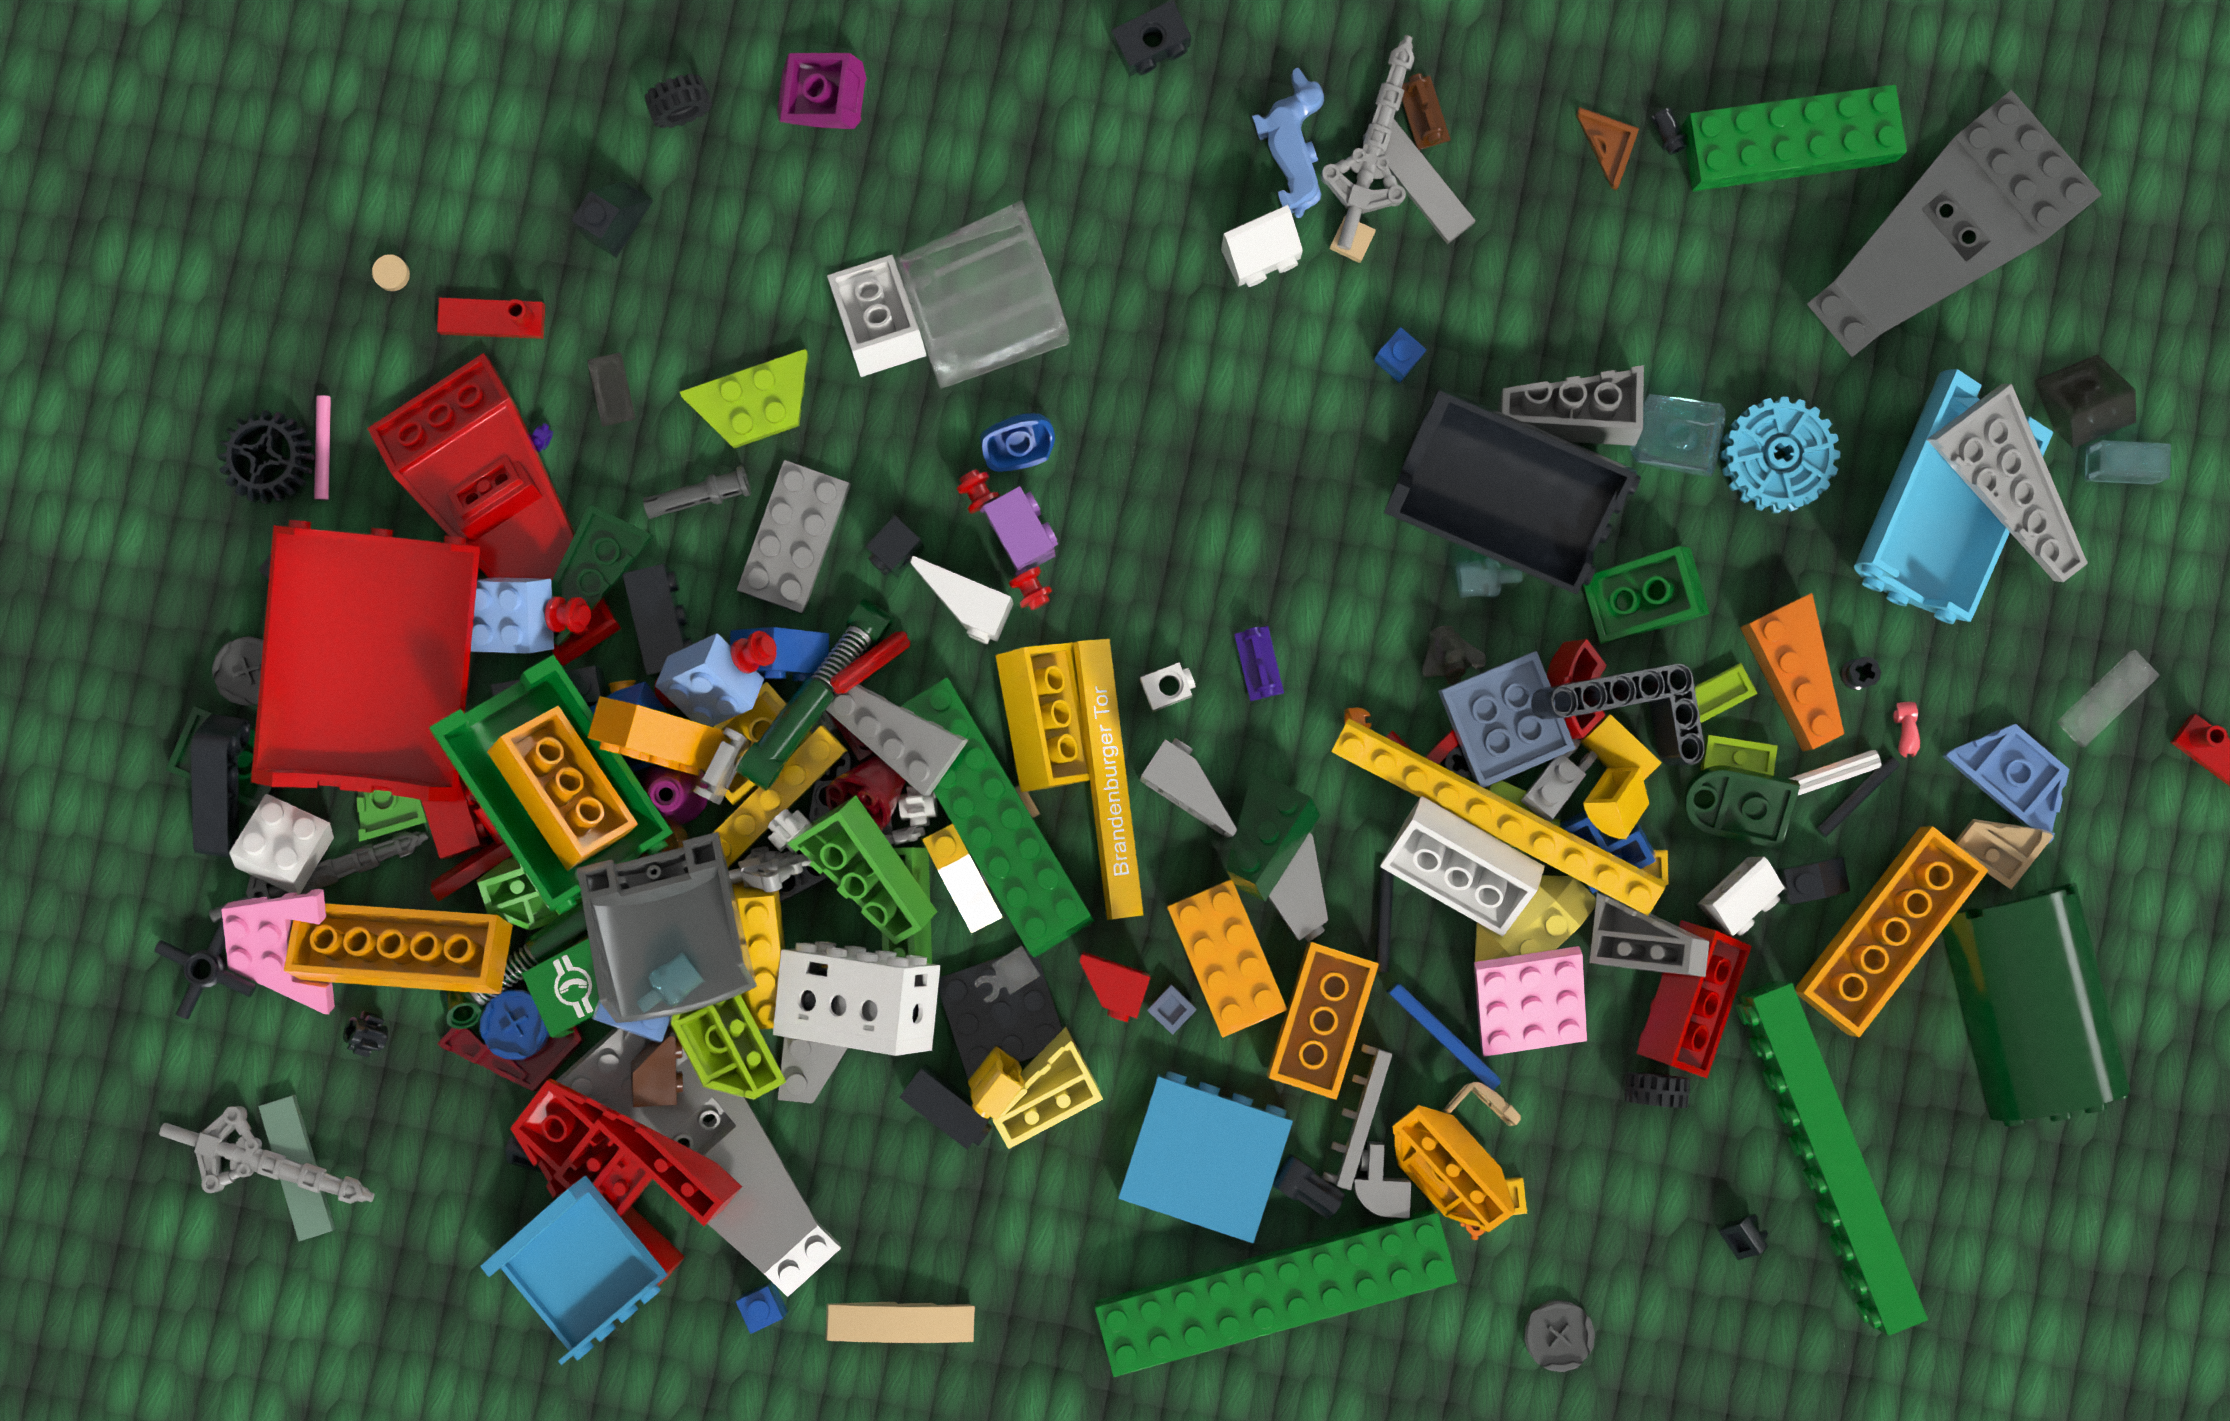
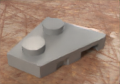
[778,1037,848,1103]

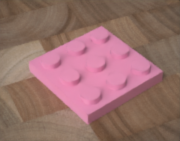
[1474,946,1587,1057]

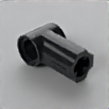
[1272,1154,1346,1220]

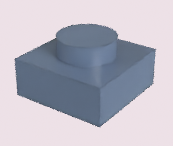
[1147,985,1197,1035]

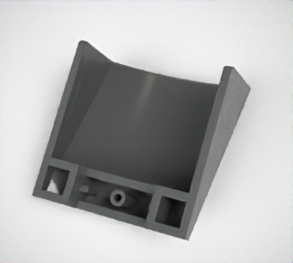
[577,832,757,1023]

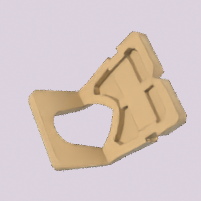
[1442,1082,1521,1126]

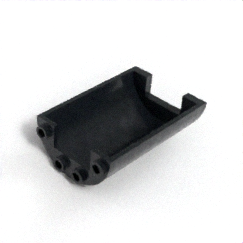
[1384,387,1641,594]

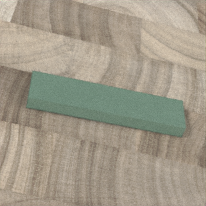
[258,1095,336,1242]

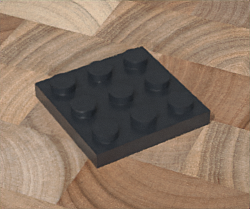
[938,948,1063,1079]

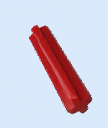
[830,631,911,694]

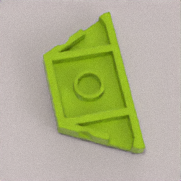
[680,349,809,448]

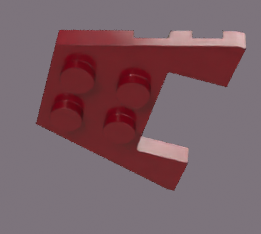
[437,965,586,1092]

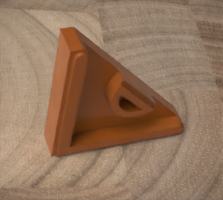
[1576,107,1639,190]

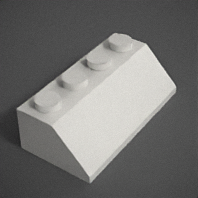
[1380,796,1545,937]

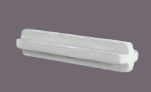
[1789,750,1881,796]

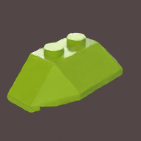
[670,995,786,1100]

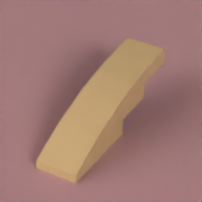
[825,1302,975,1343]

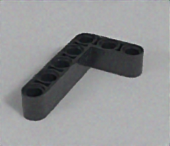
[1531,664,1705,766]

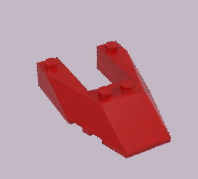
[510,1078,742,1286]

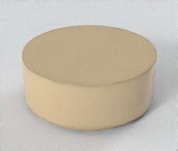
[372,255,410,291]

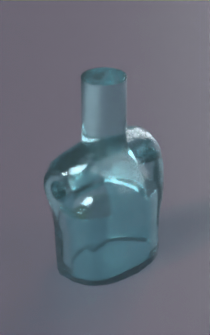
[1456,558,1522,598]
[636,951,705,1013]

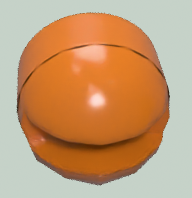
[1344,707,1372,729]

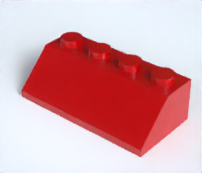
[1636,920,1752,1078]

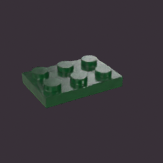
[166,706,276,808]

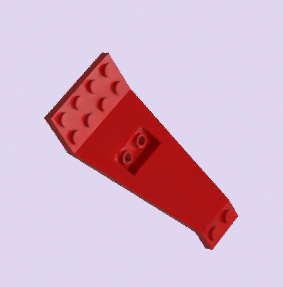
[367,353,621,666]

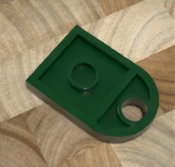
[1685,765,1800,849]

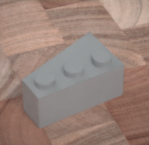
[1589,893,1709,977]

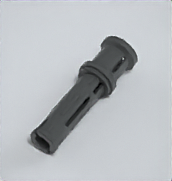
[643,465,751,519]

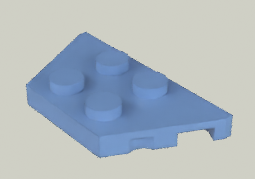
[1942,724,2070,843]

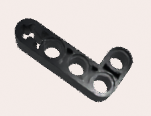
[191,714,251,858]

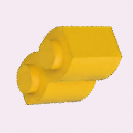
[968,1046,1025,1120]

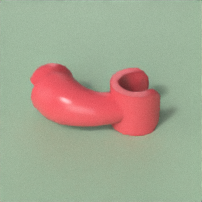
[1893,702,1920,757]

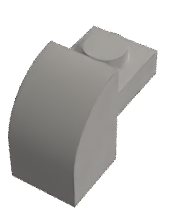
[1352,1141,1411,1218]

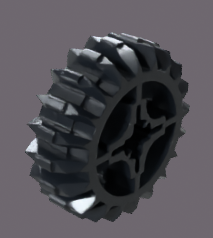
[217,410,315,504]

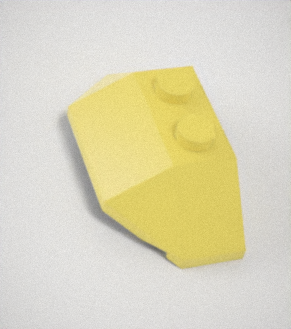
[1474,875,1596,973]

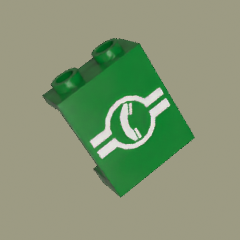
[521,938,599,1038]

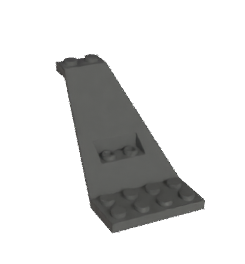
[1807,89,2102,357]

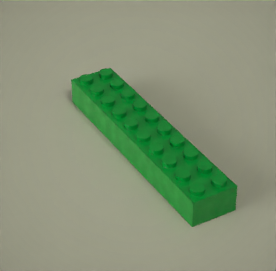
[1735,980,1928,1336]
[1095,1208,1457,1377]

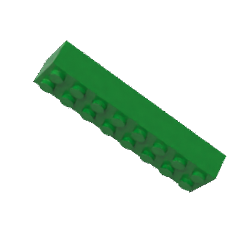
[899,677,1095,958]

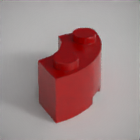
[1547,639,1607,739]

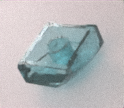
[1630,394,1725,477]

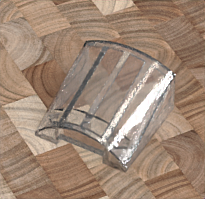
[895,200,1070,389]

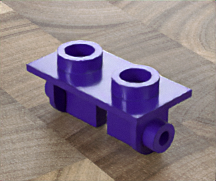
[1234,626,1284,701]

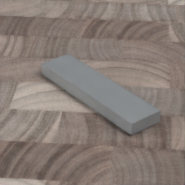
[1362,119,1475,244]

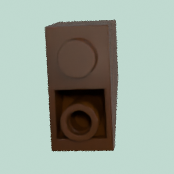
[631,1026,683,1107]

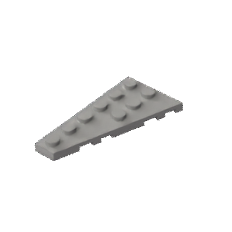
[1927,384,2088,582]

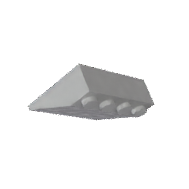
[1140,738,1237,838]

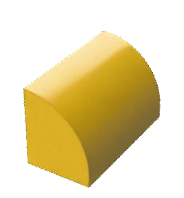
[1581,714,1662,780]
[1583,767,1649,839]

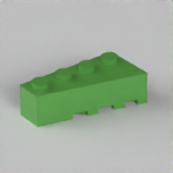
[787,795,937,945]

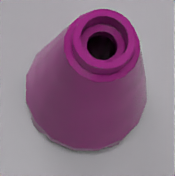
[640,764,708,826]

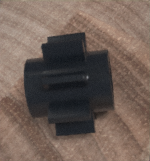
[343,1011,388,1057]

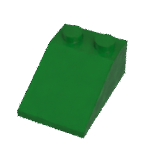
[1583,546,1710,644]

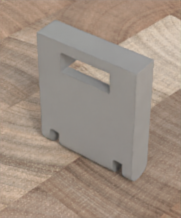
[693,727,751,805]

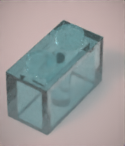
[2085,440,2171,485]

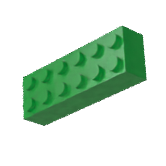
[1682,85,1907,191]

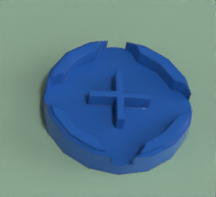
[480,990,550,1060]

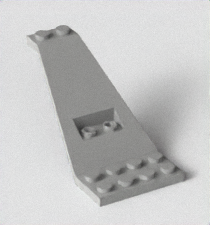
[556,1015,841,1297]

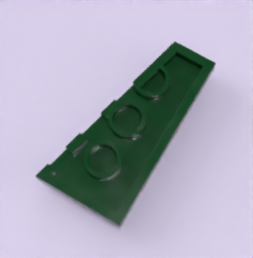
[551,504,654,646]

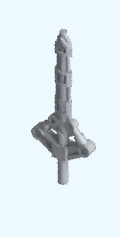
[1320,35,1414,250]
[729,827,925,892]
[159,1106,375,1204]

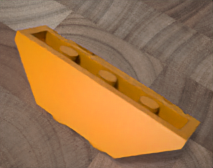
[1392,1105,1515,1232]

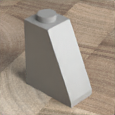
[1268,833,1328,942]

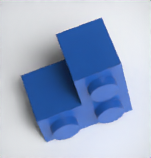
[730,627,829,682]
[1559,811,1656,893]

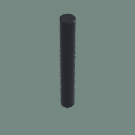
[1816,756,1900,838]
[1375,867,1394,972]

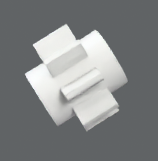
[898,786,938,827]
[768,809,810,853]

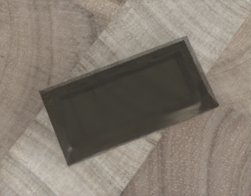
[587,352,636,427]

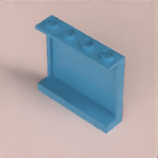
[1118,1071,1293,1243]
[480,1175,668,1365]

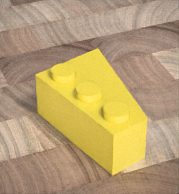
[992,1027,1103,1149]

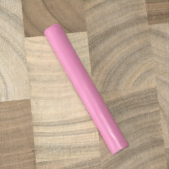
[314,396,331,501]

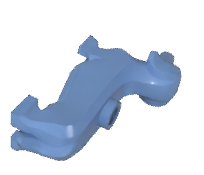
[1252,68,1324,218]

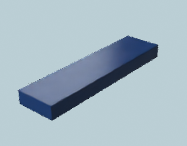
[1386,983,1501,1090]

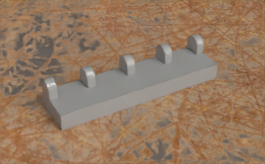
[1322,1044,1392,1190]

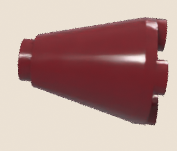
[826,755,906,832]

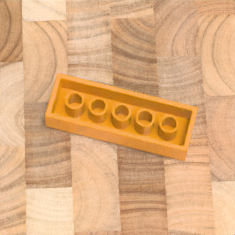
[1795,826,1989,1037]
[283,904,513,994]

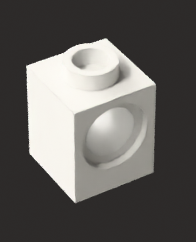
[1140,662,1196,712]

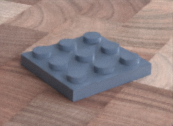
[1438,651,1576,788]

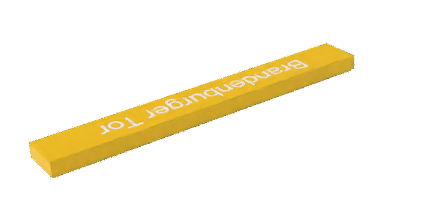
[1073,639,1144,920]

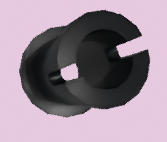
[1651,108,1688,155]

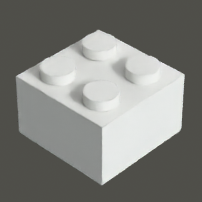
[229,794,334,895]

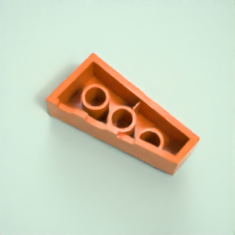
[1740,593,1844,751]

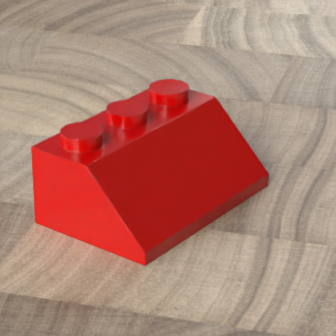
[1079,952,1150,1022]

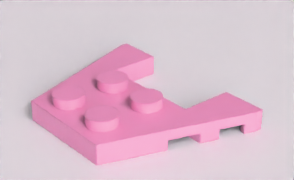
[221,889,335,1014]

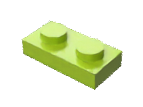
[1701,735,1778,776]

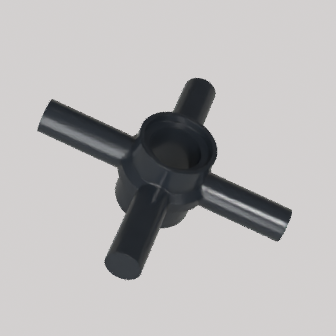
[154,918,256,1019]

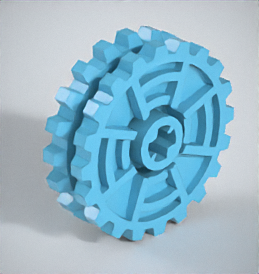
[1720,397,1840,513]

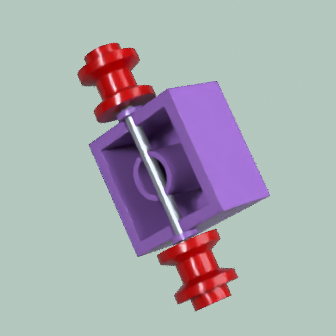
[956,469,1058,611]

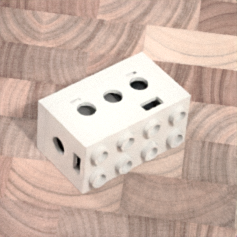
[773,941,940,1056]

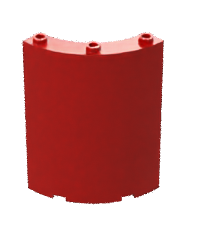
[251,520,480,801]

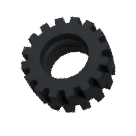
[644,74,712,128]
[1624,1072,1690,1108]

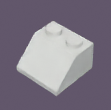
[1221,205,1303,287]
[1697,857,1784,936]

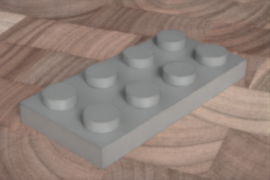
[737,460,850,614]

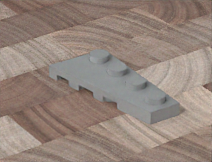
[826,685,968,796]

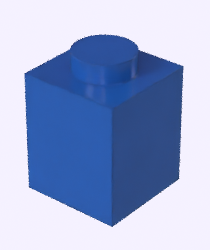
[1374,327,1427,383]
[736,1281,788,1334]

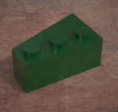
[1226,770,1320,902]

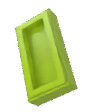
[1695,663,1758,723]

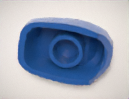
[980,413,1055,472]

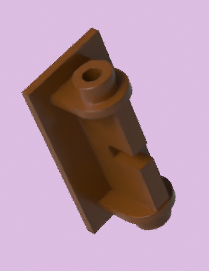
[1402,73,1451,150]

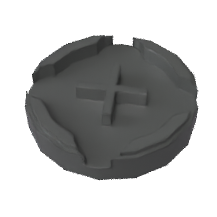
[212,636,263,706]
[1523,1299,1595,1372]

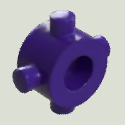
[531,423,553,452]

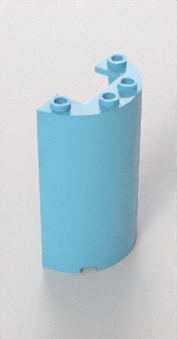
[1854,369,2053,624]

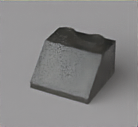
[2035,354,2136,448]

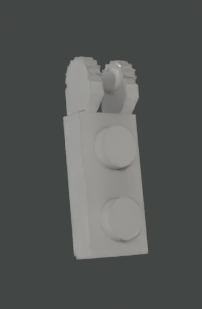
[1521,739,1598,822]

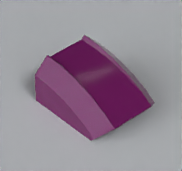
[777,53,867,129]

